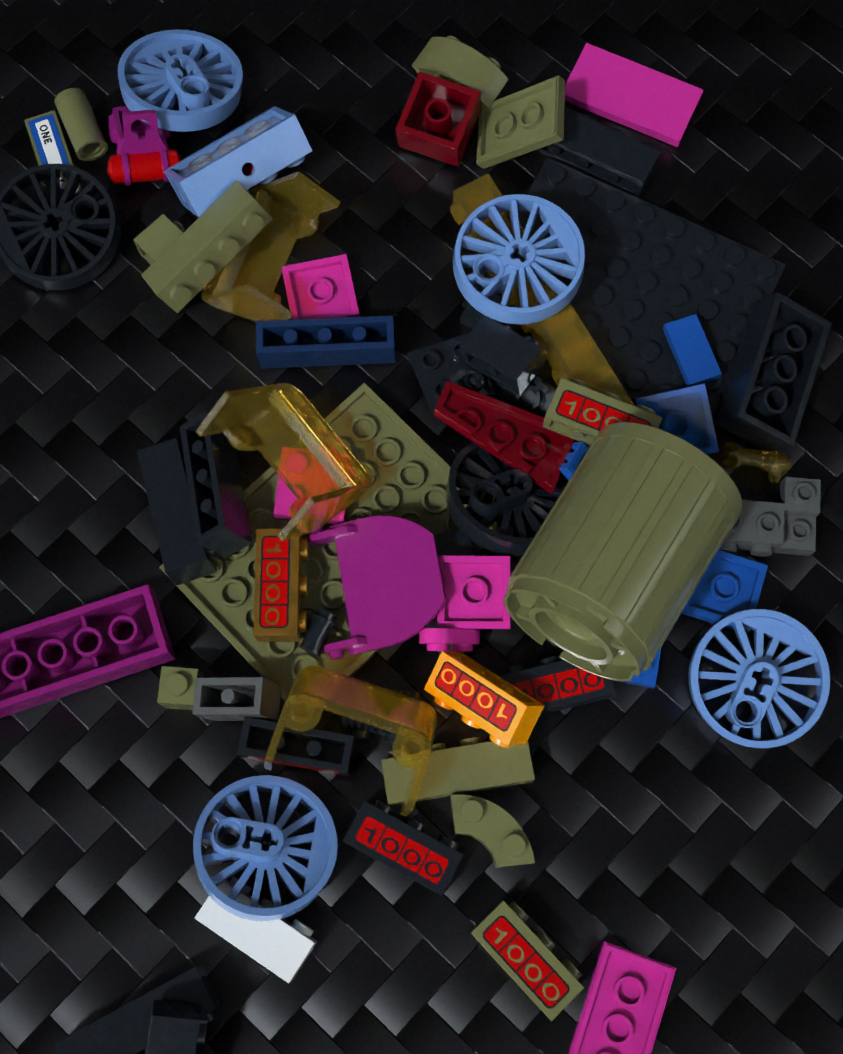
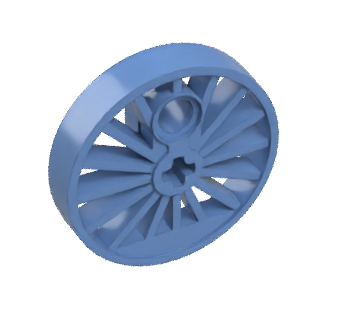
[118,29,243,132]
[453,194,585,324]
[688,609,830,748]
[193,775,338,921]

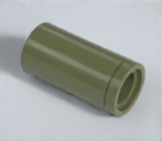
[54,88,108,161]

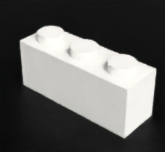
[195,876,318,983]

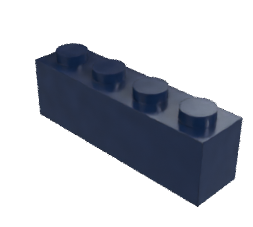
[256,316,395,369]

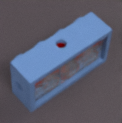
[164,106,312,218]

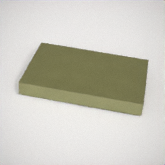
[476,75,565,169]

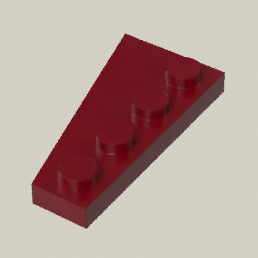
[433,381,574,494]

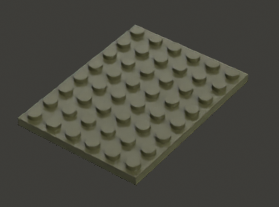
[159,383,503,721]

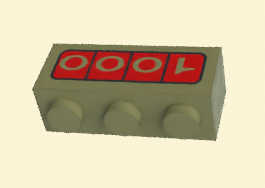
[543,378,663,446]
[470,900,584,1022]

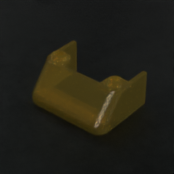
[201,171,340,322]
[196,383,372,541]
[264,665,437,817]

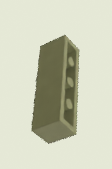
[141,180,273,313]
[381,737,535,806]

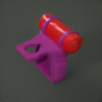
[107,106,182,186]

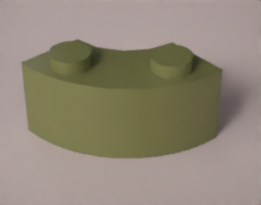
[412,36,509,109]
[450,795,535,868]

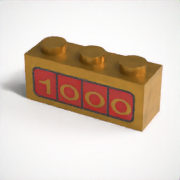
[253,529,309,642]

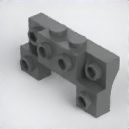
[719,477,821,557]

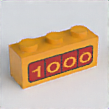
[424,651,545,748]

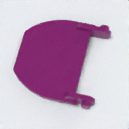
[307,516,447,660]

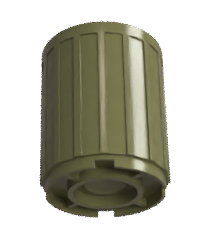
[504,422,742,681]

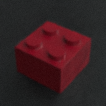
[395,71,481,167]

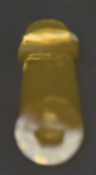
[723,442,791,483]

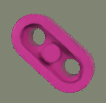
[419,628,480,652]

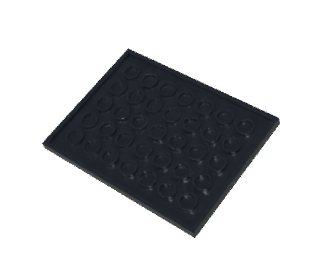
[460,157,786,418]

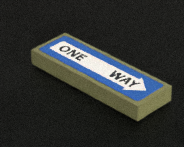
[24,110,82,201]

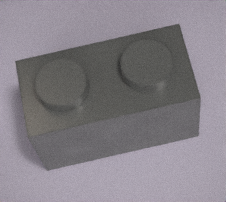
[193,677,281,721]

